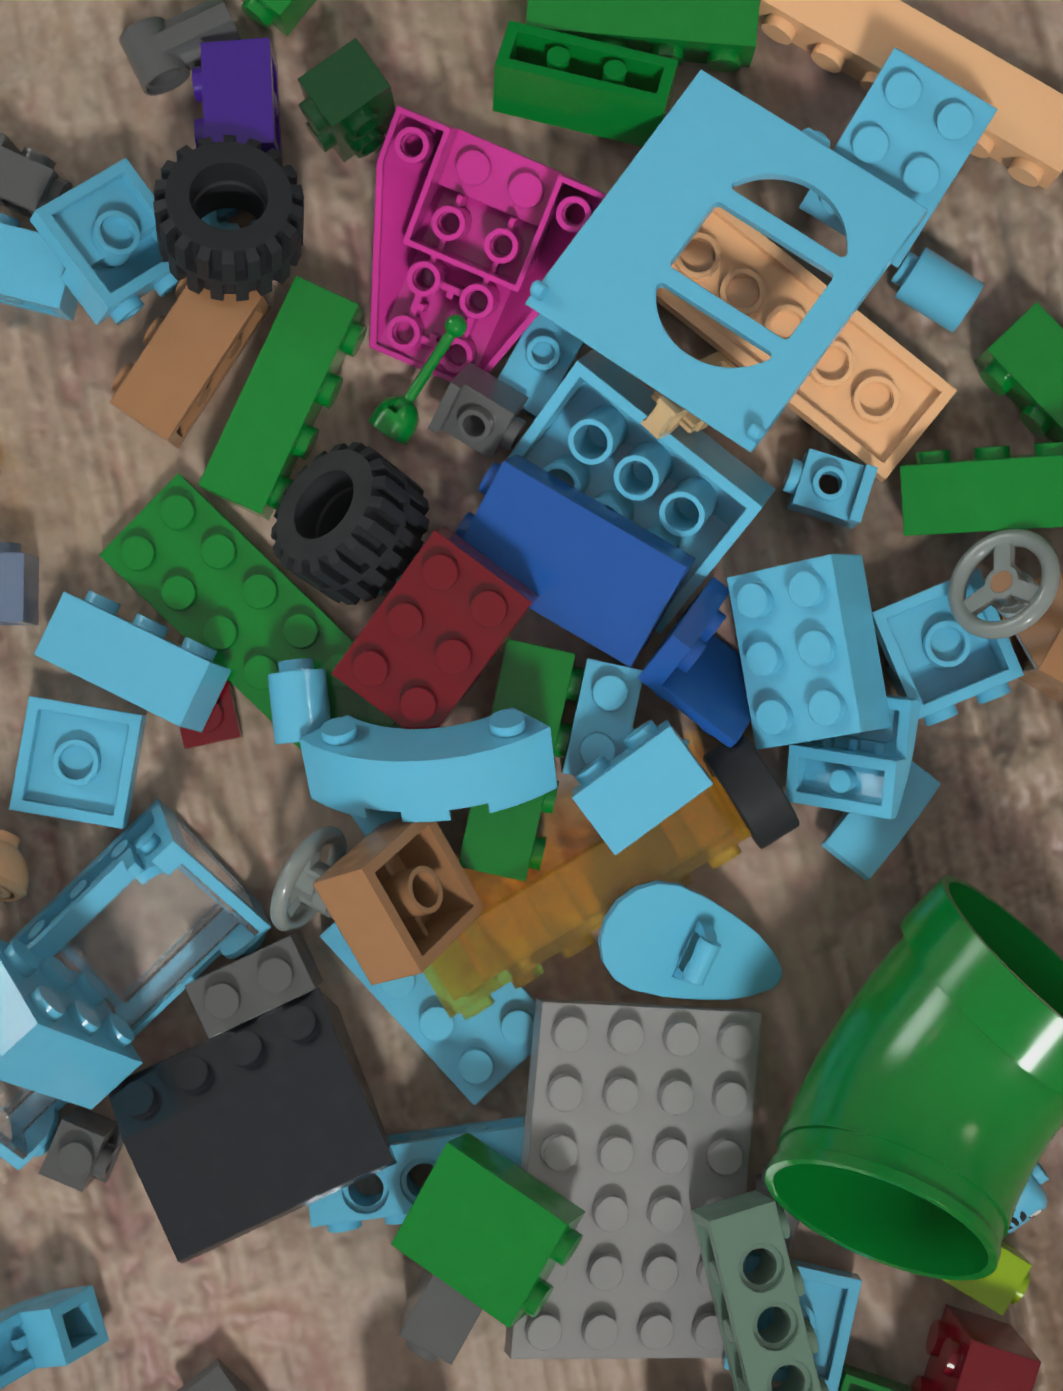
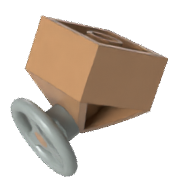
[948,529,1063,704]
[270,817,485,985]

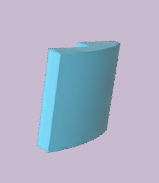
[785,694,921,819]

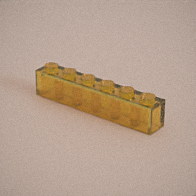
[423,775,751,1020]

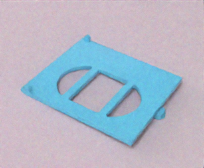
[525,70,928,452]

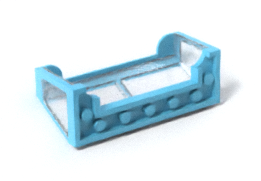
[0,798,271,1171]

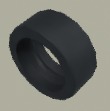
[703,734,800,849]

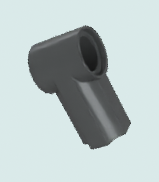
[119,0,242,96]

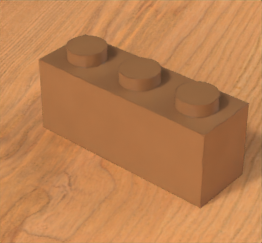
[110,277,271,448]

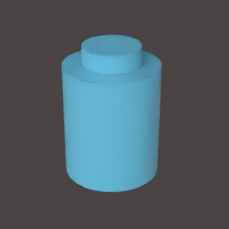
[891,247,985,333]
[267,658,331,745]

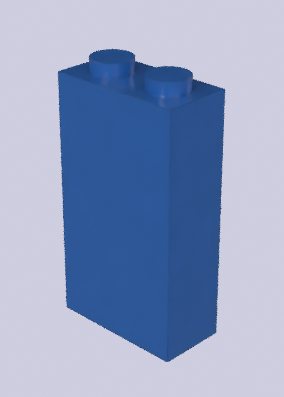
[455,454,696,667]

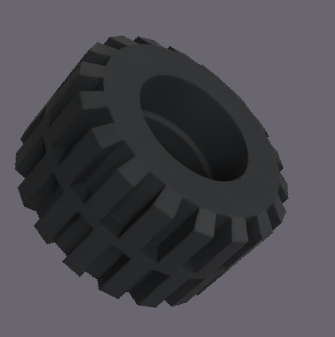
[153,135,304,302]
[271,442,429,605]

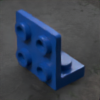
[637,577,751,748]

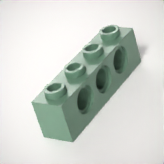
[691,1190,829,1391]

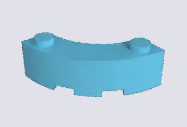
[299,707,558,822]

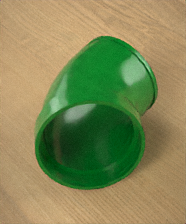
[764,875,1063,1281]

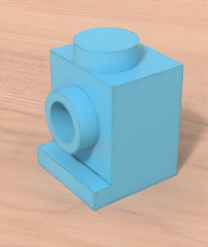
[782,448,878,529]

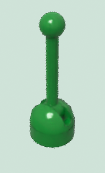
[368,314,467,445]

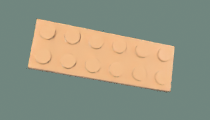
[656,207,957,482]

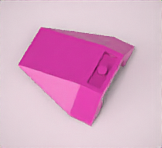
[369,105,607,382]

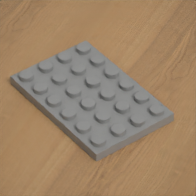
[504,998,762,1359]

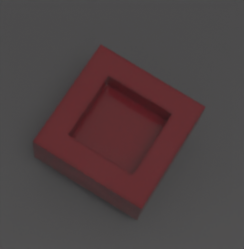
[180,681,243,749]

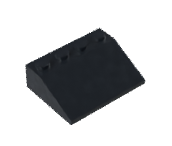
[108,988,397,1263]

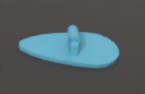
[598,880,782,1000]

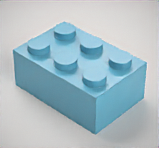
[799,47,998,268]
[727,554,892,750]
[0,940,143,1110]

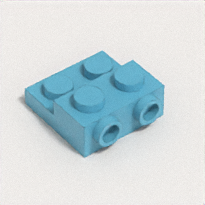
[30,158,180,325]
[872,568,1024,726]

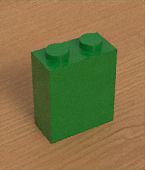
[391,1132,586,1328]

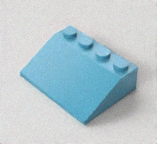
[507,349,776,634]

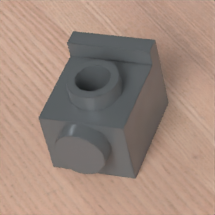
[0,133,72,218]
[428,362,529,459]
[39,1106,124,1192]

